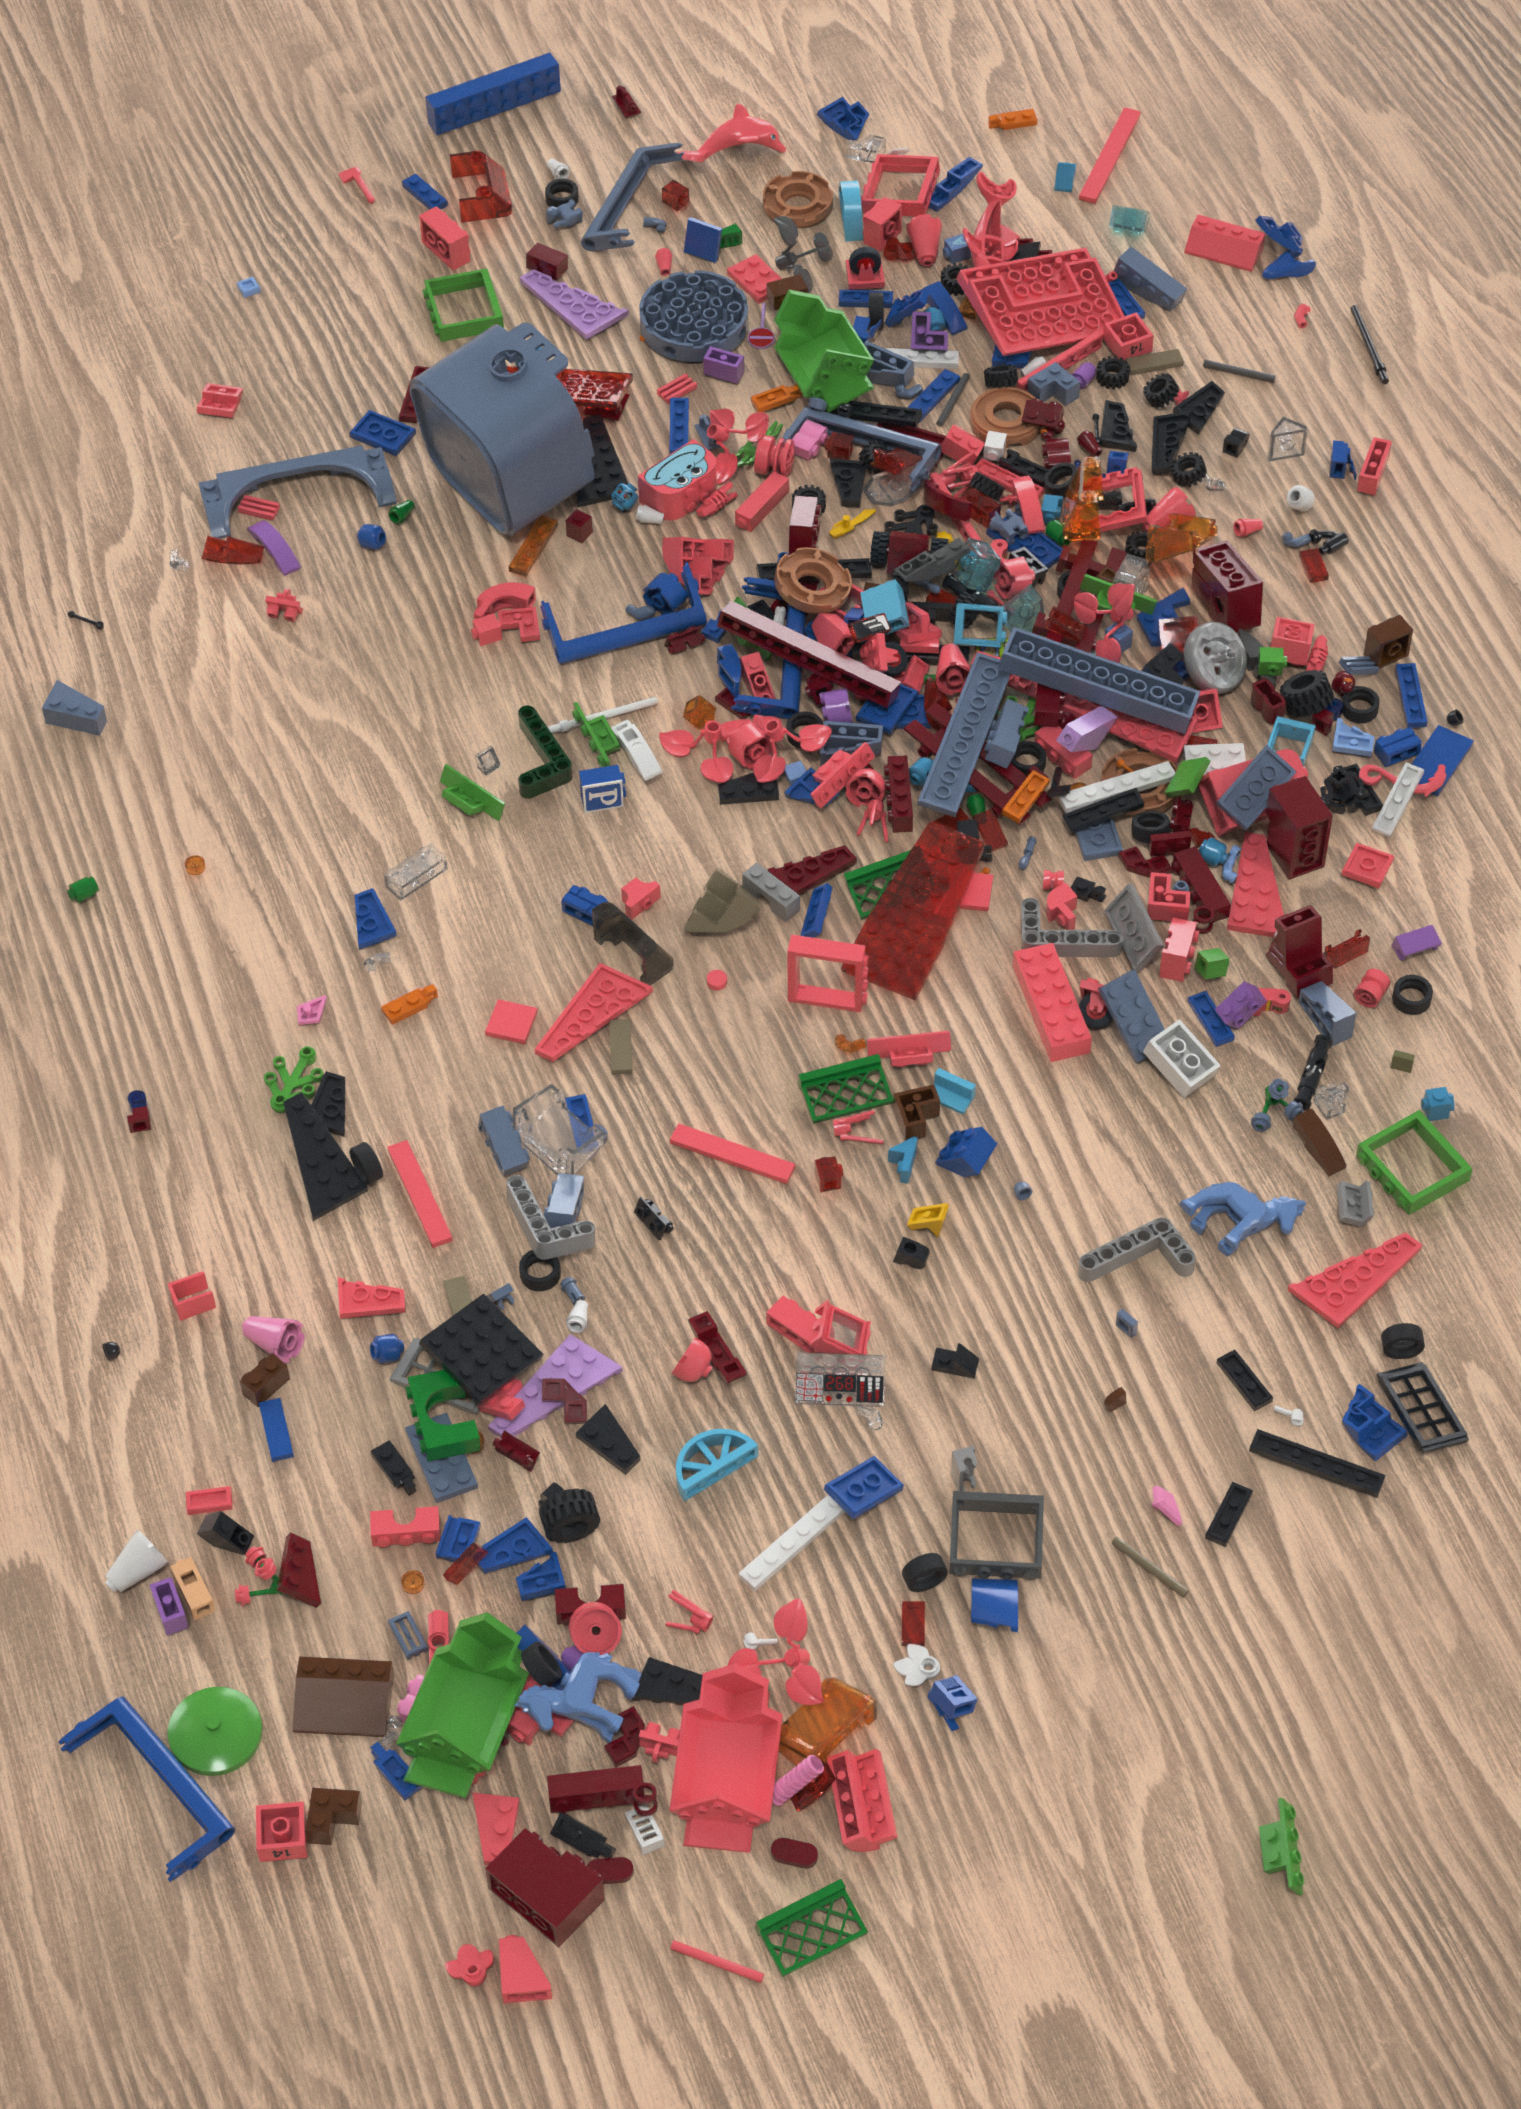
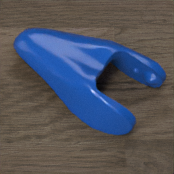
[1262,247,1316,279]

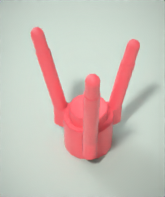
[938,451,976,490]
[945,465,978,497]
[856,800,888,842]
[833,1110,884,1144]
[665,1590,714,1634]

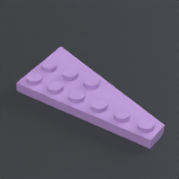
[520,269,629,340]
[488,1334,623,1438]

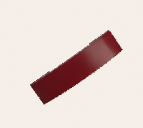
[923,479,972,521]
[688,1311,747,1384]

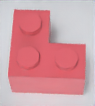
[1147,872,1190,921]

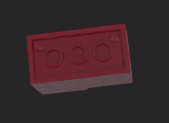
[1192,540,1263,633]
[1266,776,1333,880]
[485,1828,605,1948]

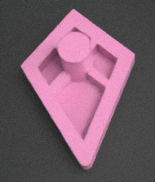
[297,995,327,1025]
[1152,1486,1182,1526]

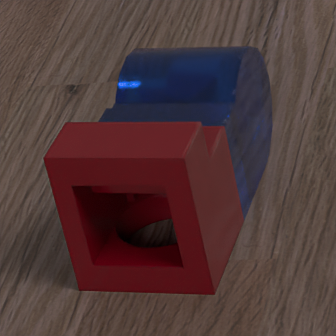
[1311,698,1343,736]
[127,1090,151,1133]

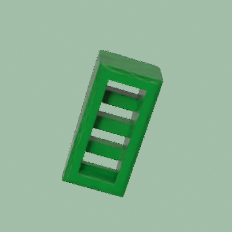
[719,223,742,249]

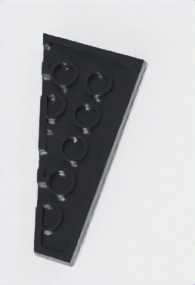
[577,414,628,508]
[283,1092,368,1221]

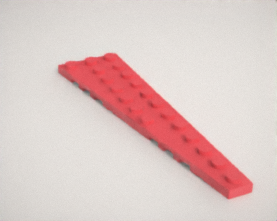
[970,651,1198,763]

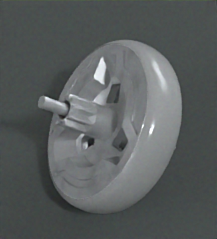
[1184,622,1247,694]

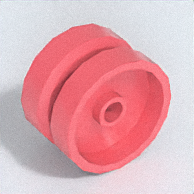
[568,1602,622,1655]

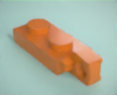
[988,109,1038,130]
[751,384,802,412]
[381,984,438,1025]

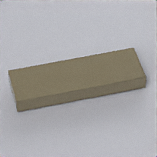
[1126,349,1184,375]
[610,1019,633,1075]

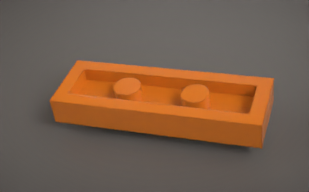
[1002,770,1050,824]

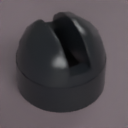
[837,403,853,418]
[1446,709,1464,726]
[102,1341,120,1361]

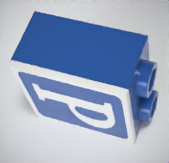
[579,765,626,813]

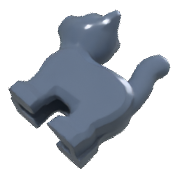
[546,199,583,228]
[989,509,1028,546]

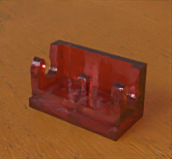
[1323,929,1370,969]

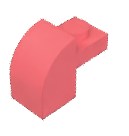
[1046,883,1077,930]

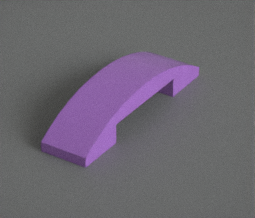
[247,520,301,576]

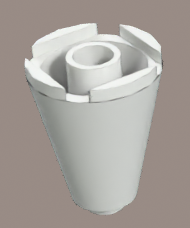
[105,1530,169,1592]

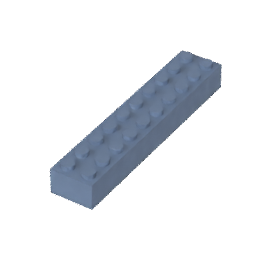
[998,627,1200,734]

